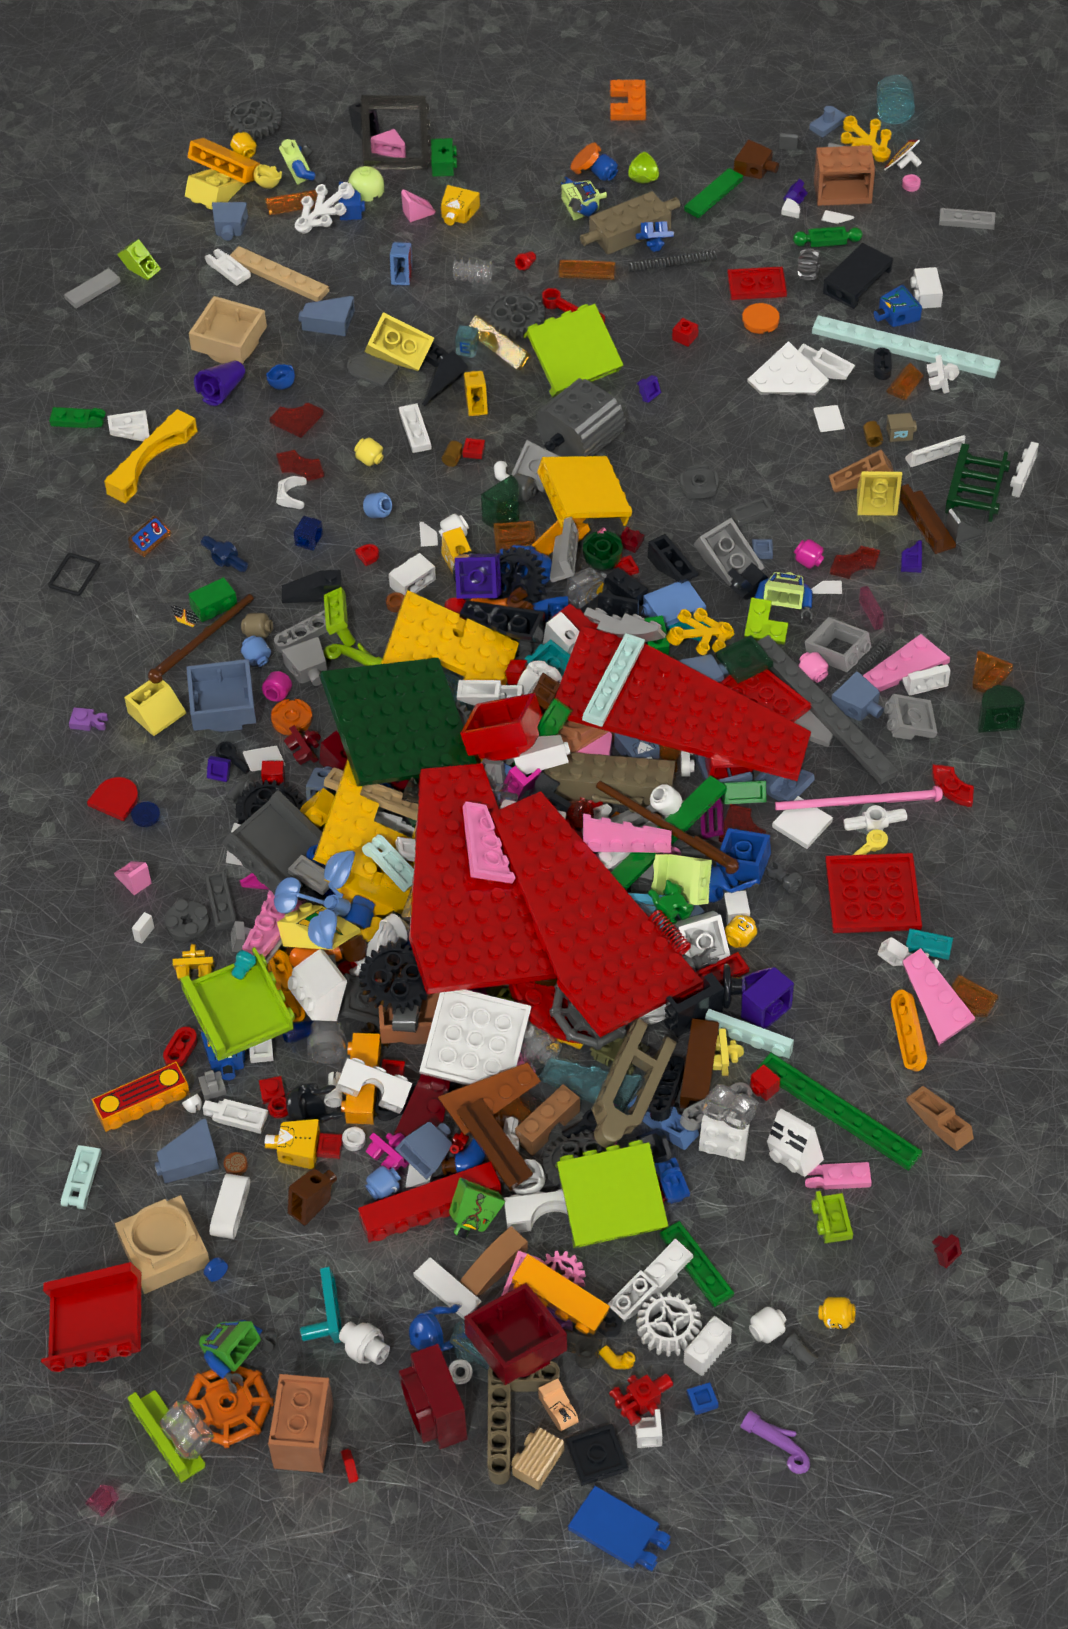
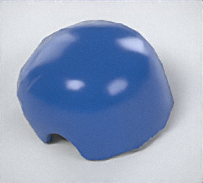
[266,364,295,390]

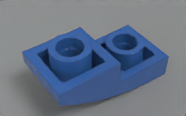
[532,596,568,623]

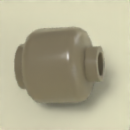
[241,613,273,639]

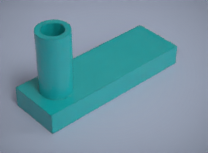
[300,1267,342,1343]

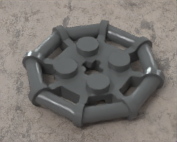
[549,984,626,1050]

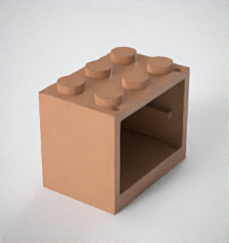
[814,145,875,206]
[268,1374,334,1473]

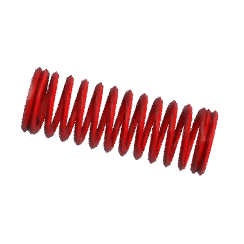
[648,910,691,956]

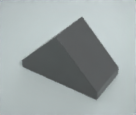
[946,508,983,543]

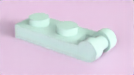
[362,834,414,892]
[61,1145,102,1210]

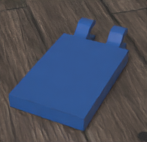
[568,1486,671,1571]

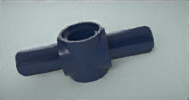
[200,536,248,573]

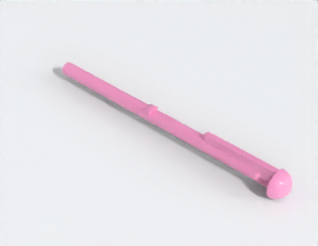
[775,786,943,811]

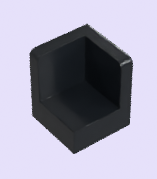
[636,1129,672,1164]

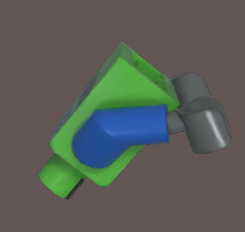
[199,1320,277,1393]

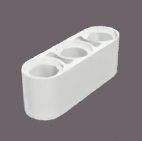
[210,1173,250,1239]

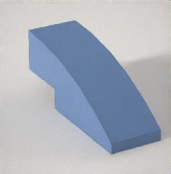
[627,1096,699,1150]

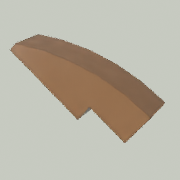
[906,1086,974,1151]
[459,1226,528,1297]

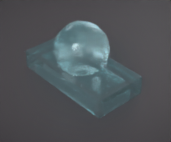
[450,1321,490,1370]

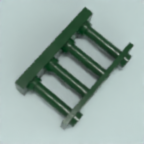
[945,443,1011,522]

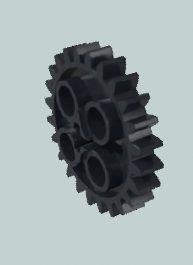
[489,547,547,604]
[235,780,303,825]
[359,943,428,1014]

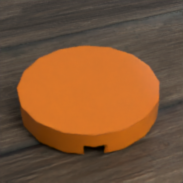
[570,143,601,174]
[742,303,780,334]
[271,699,313,735]

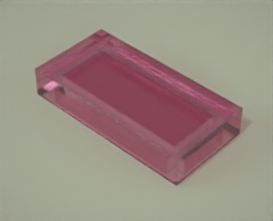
[859,586,884,630]

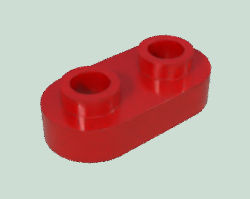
[163,1027,198,1068]

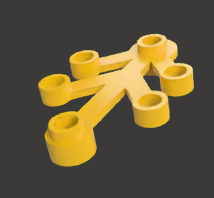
[841,116,891,162]
[666,608,734,655]

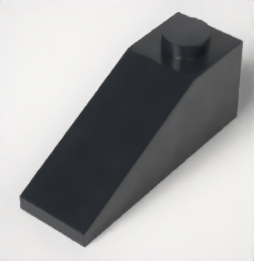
[422,350,468,406]
[647,534,699,584]
[282,570,343,603]

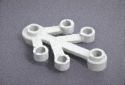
[295,182,355,234]

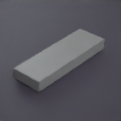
[939,208,996,230]
[64,268,121,308]

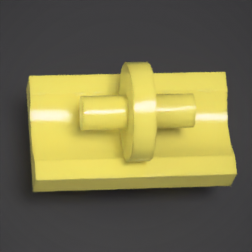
[713,1028,744,1076]

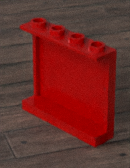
[41,1262,142,1372]

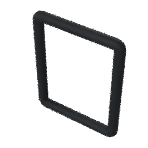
[48,553,100,596]

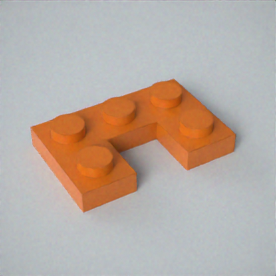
[610,79,646,120]

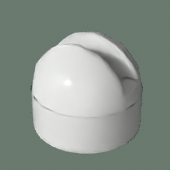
[182,1093,202,1113]

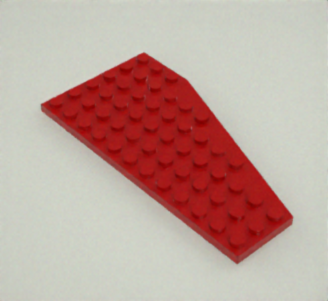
[555,626,811,781]
[409,763,556,994]
[490,791,703,1038]

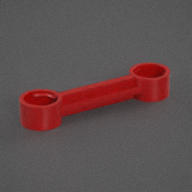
[542,288,605,324]

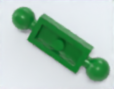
[793,226,863,247]

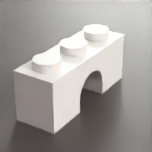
[335,1058,412,1114]

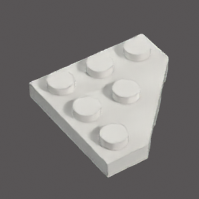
[747,341,829,395]

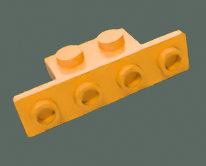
[531,518,590,556]

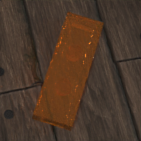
[265,190,318,215]
[559,260,615,280]

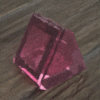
[85,1485,119,1517]

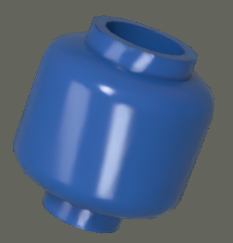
[591,154,618,181]

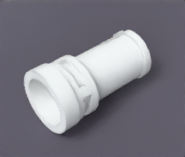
[324,1072,343,1108]

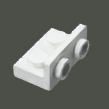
[902,664,951,696]

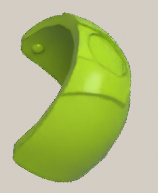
[628,152,659,184]

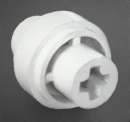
[339,1322,390,1365]

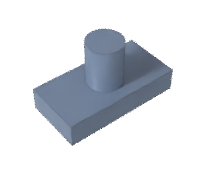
[809,106,847,138]

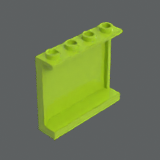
[524,304,624,398]
[180,947,295,1061]
[555,1140,668,1248]

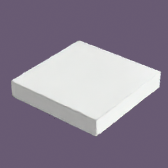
[772,796,833,849]

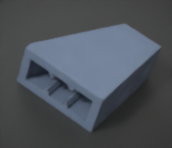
[299,296,355,336]
[154,1118,219,1183]

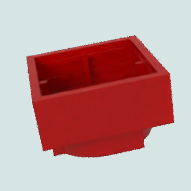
[460,693,543,761]

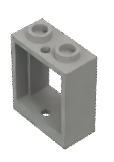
[804,617,871,672]

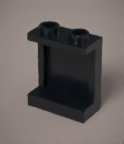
[664,972,724,1037]

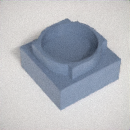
[186,659,256,732]

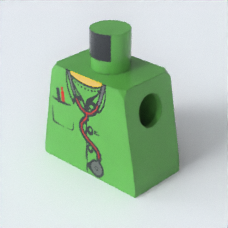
[449,1178,505,1239]

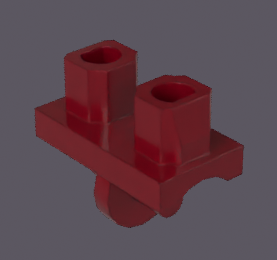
[284,725,321,765]

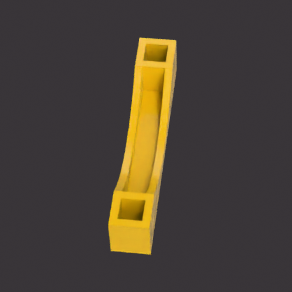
[104,409,198,503]

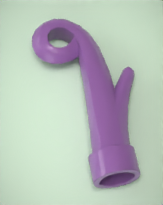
[740,1410,810,1474]

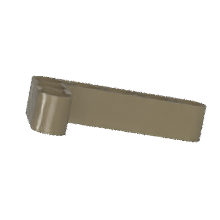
[487,1361,560,1485]

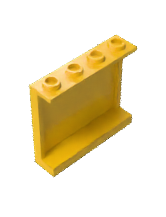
[537,456,632,527]

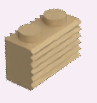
[511,1427,564,1490]

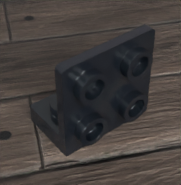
[598,592,644,618]

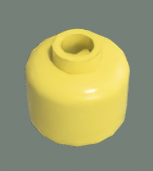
[354,437,384,467]

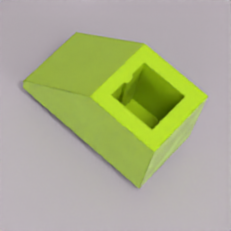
[117,239,161,280]

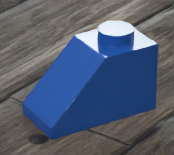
[339,182,365,220]

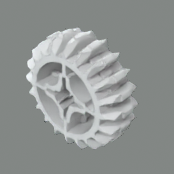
[636,1291,702,1357]

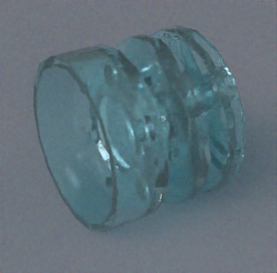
[876,75,915,124]

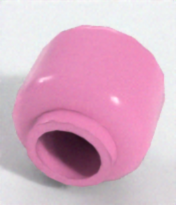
[798,652,829,683]

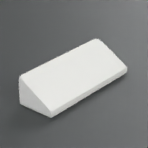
[905,435,965,467]

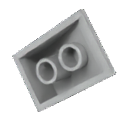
[693,518,765,586]

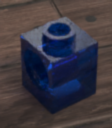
[293,515,323,551]

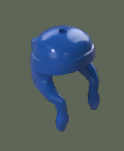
[708,864,758,903]
[409,1304,469,1351]

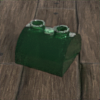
[481,475,520,528]
[977,685,1025,733]

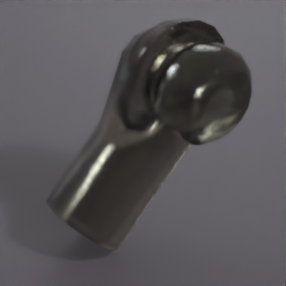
[518,1092,543,1113]

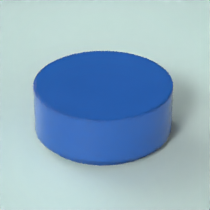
[204,1257,228,1282]

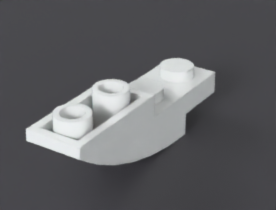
[607,1239,693,1322]

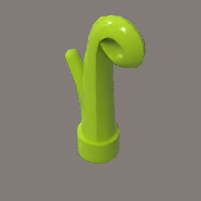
[323,643,383,666]

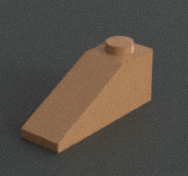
[829,449,894,492]

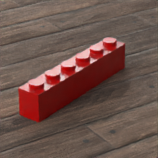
[358,1162,502,1242]

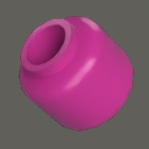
[794,539,825,569]
[262,671,292,702]

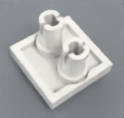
[699,1104,750,1161]

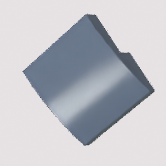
[753,769,815,802]

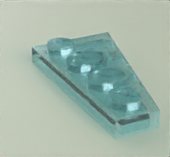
[539,1058,642,1113]

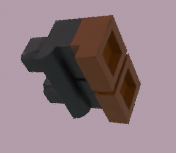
[528,673,560,711]

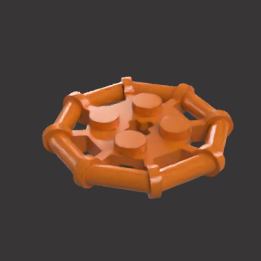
[181,1366,274,1448]

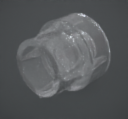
[307,1020,346,1065]
[521,1023,562,1071]

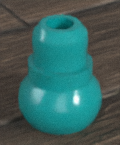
[231,950,257,980]

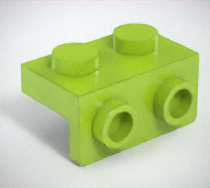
[811,1191,853,1243]

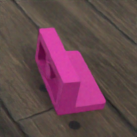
[502,766,542,802]

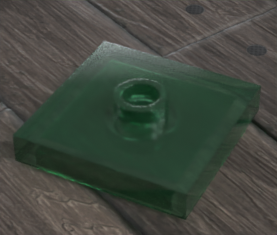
[716,635,773,683]

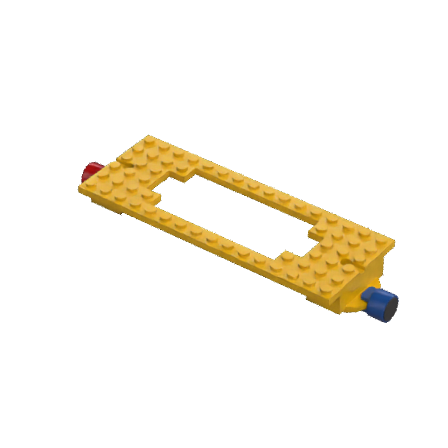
[313,590,519,929]

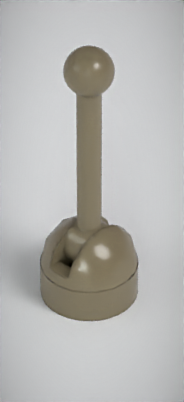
[592,794,644,813]

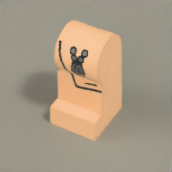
[538,1378,579,1431]

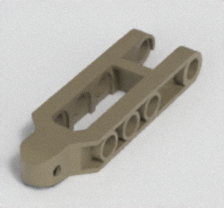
[592,1018,676,1148]

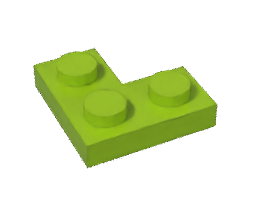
[744,598,788,645]

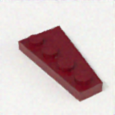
[394,1074,450,1137]

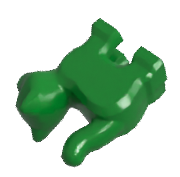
[648,880,694,925]

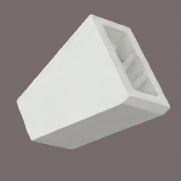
[513,735,571,775]

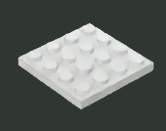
[419,990,531,1085]

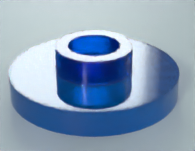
[131,802,160,827]

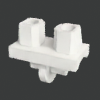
[927,355,959,393]

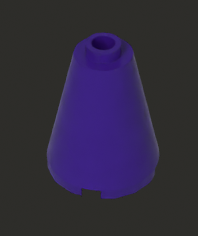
[194,360,245,406]

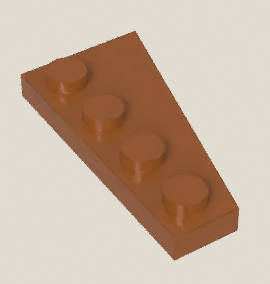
[438,1062,541,1136]

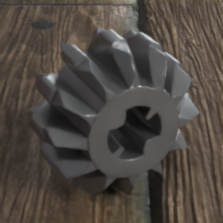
[798,248,821,281]

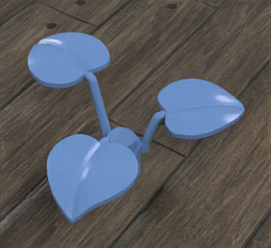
[274,851,355,949]

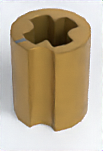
[863,421,883,447]
[442,441,463,467]

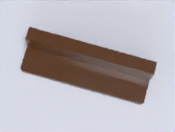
[899,484,956,554]
[680,1019,719,1109]
[457,1099,533,1191]

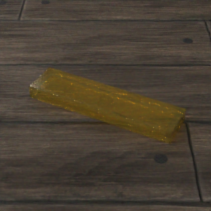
[466,315,530,371]

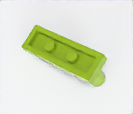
[324,587,356,647]

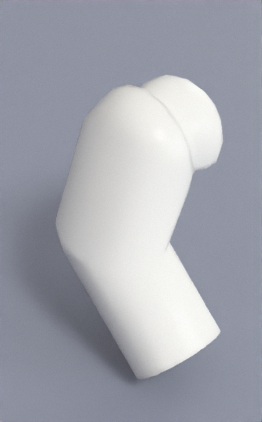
[494,461,512,485]

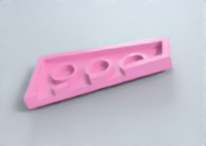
[863,634,950,692]
[463,802,516,884]
[583,813,671,853]
[242,890,302,957]
[902,948,975,1046]

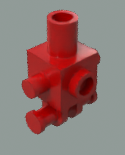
[609,1373,673,1426]

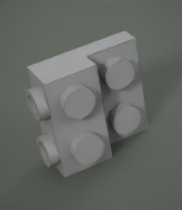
[884,694,938,740]

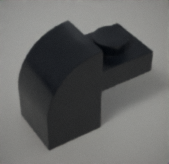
[727,563,769,600]
[528,772,572,814]

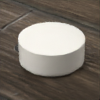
[342,1127,366,1151]

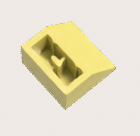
[124,679,186,736]

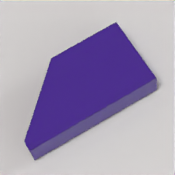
[901,540,922,573]

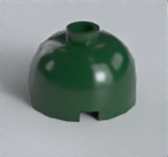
[583,531,623,571]

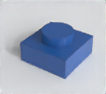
[687,1382,719,1415]

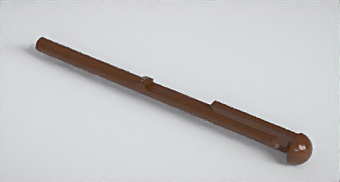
[148,594,254,684]
[596,781,739,874]

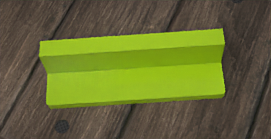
[127,1391,206,1483]

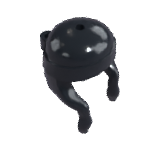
[286,1083,345,1123]

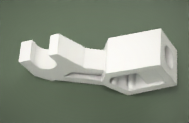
[877,937,939,968]

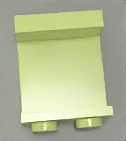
[651,853,712,905]

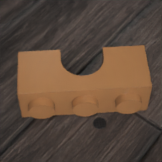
[515,1084,580,1156]

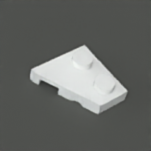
[107,410,150,441]

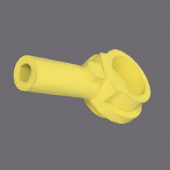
[853,829,888,855]

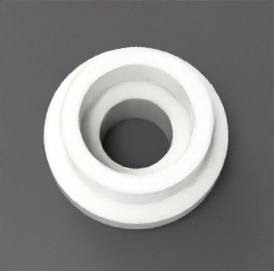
[448,1359,473,1384]

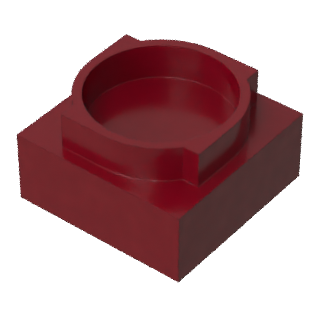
[464,1283,567,1385]
[399,1344,467,1450]

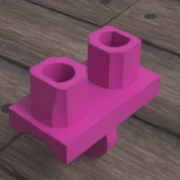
[365,1132,409,1171]

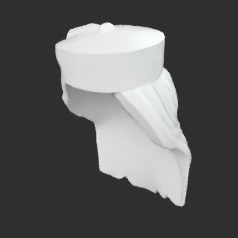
[349,914,408,976]

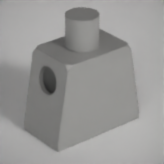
[282,637,327,686]

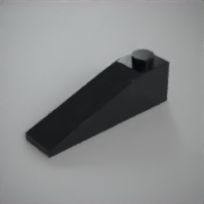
[460,600,546,644]

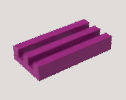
[700,798,724,839]

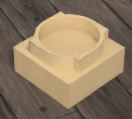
[189,296,267,364]
[115,1195,210,1294]

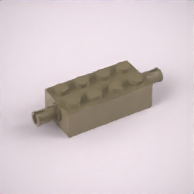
[580,191,680,254]

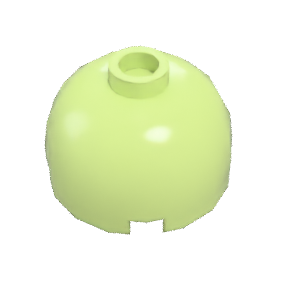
[349,166,384,202]

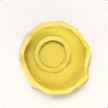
[254,164,282,189]

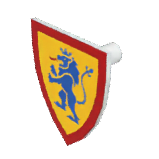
[884,140,922,170]

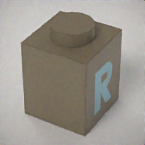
[886,413,917,442]

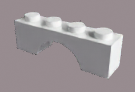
[504,1189,568,1233]

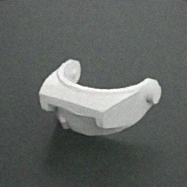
[276,476,307,509]

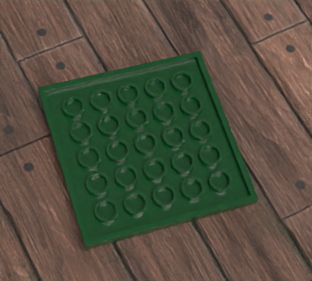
[319,658,477,787]

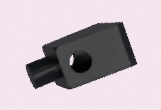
[349,100,380,144]

